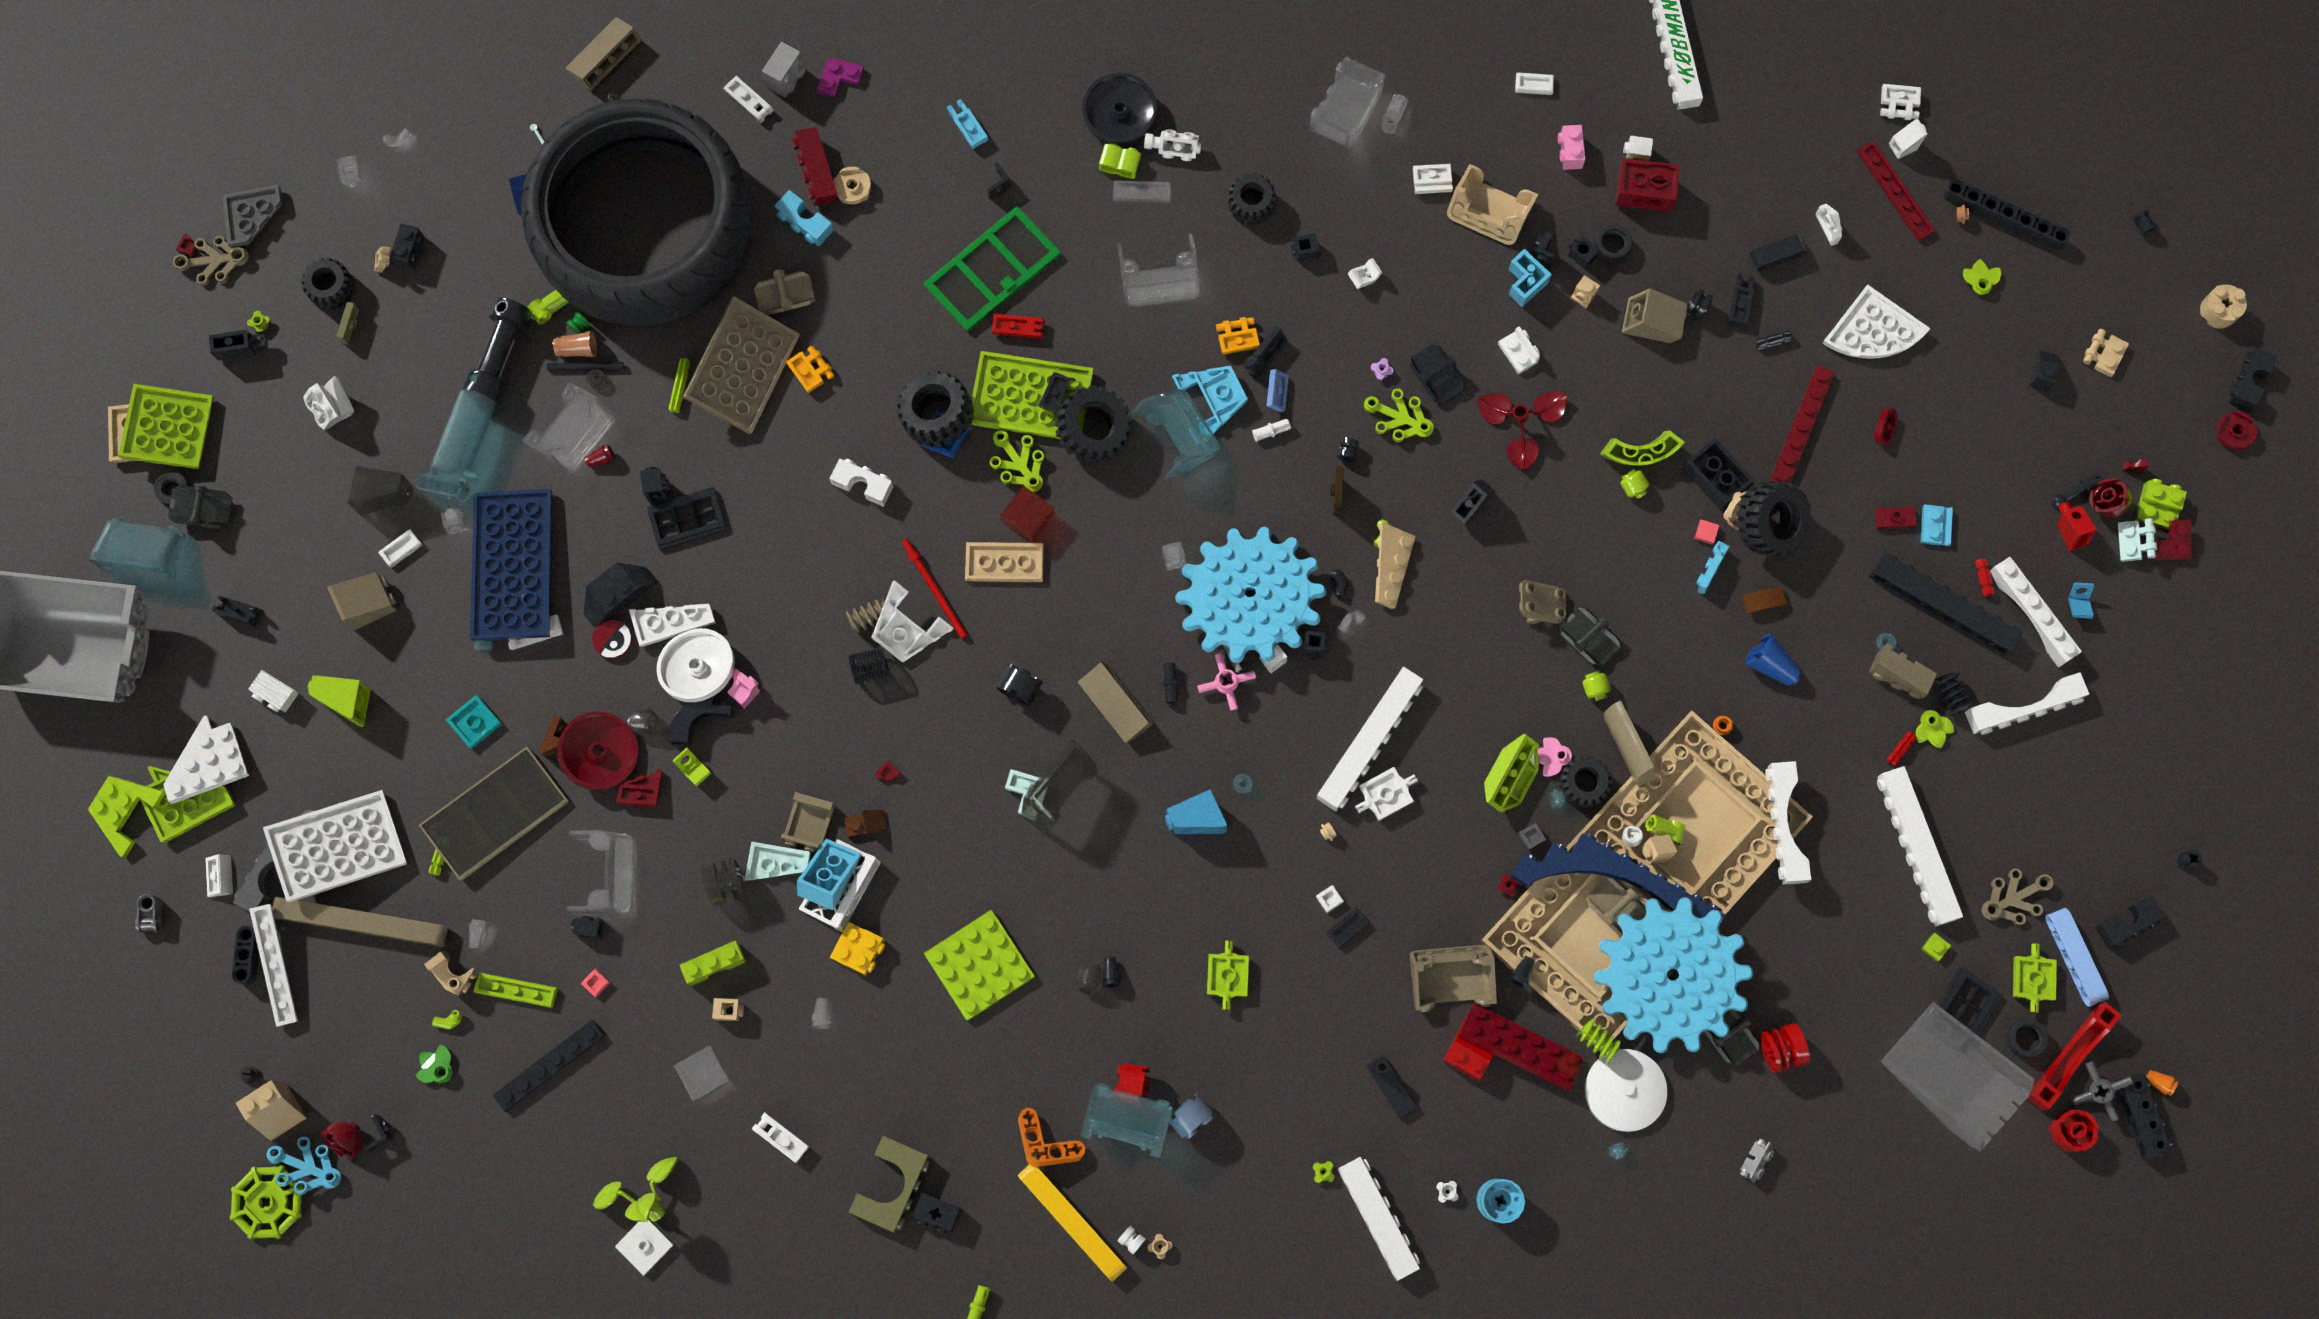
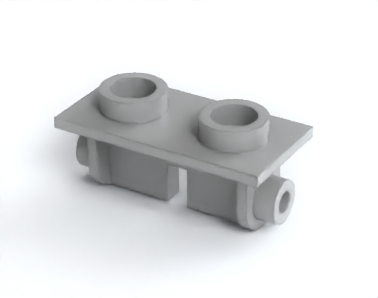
[1740,1139,1774,1184]

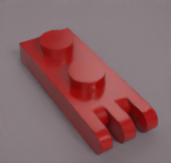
[992,314,1045,339]

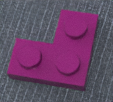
[817,57,864,97]

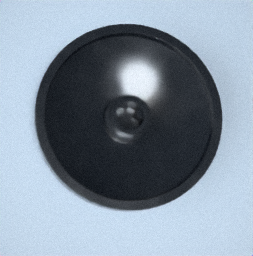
[1082,73,1157,145]

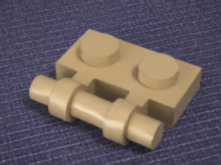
[2083,329,2129,377]

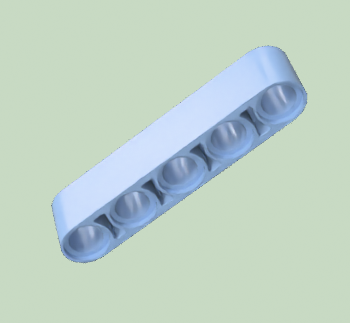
[2046,908,2109,1007]

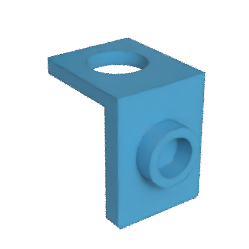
[2068,583,2094,619]

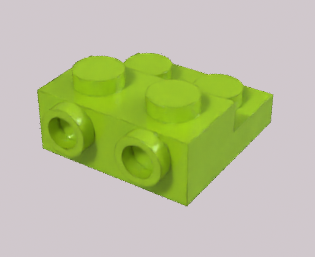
[2135,479,2187,530]

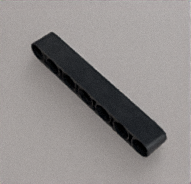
[1943,179,2070,250]

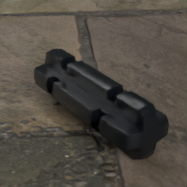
[1755,330,1793,350]

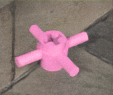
[1197,653,1256,711]

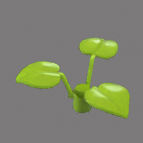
[593,1157,679,1222]

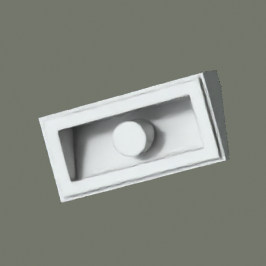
[206,854,233,897]

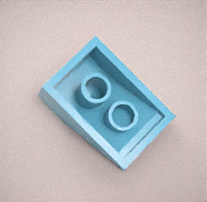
[797,839,861,910]

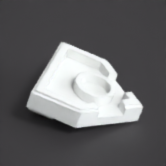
[1816,204,1842,246]

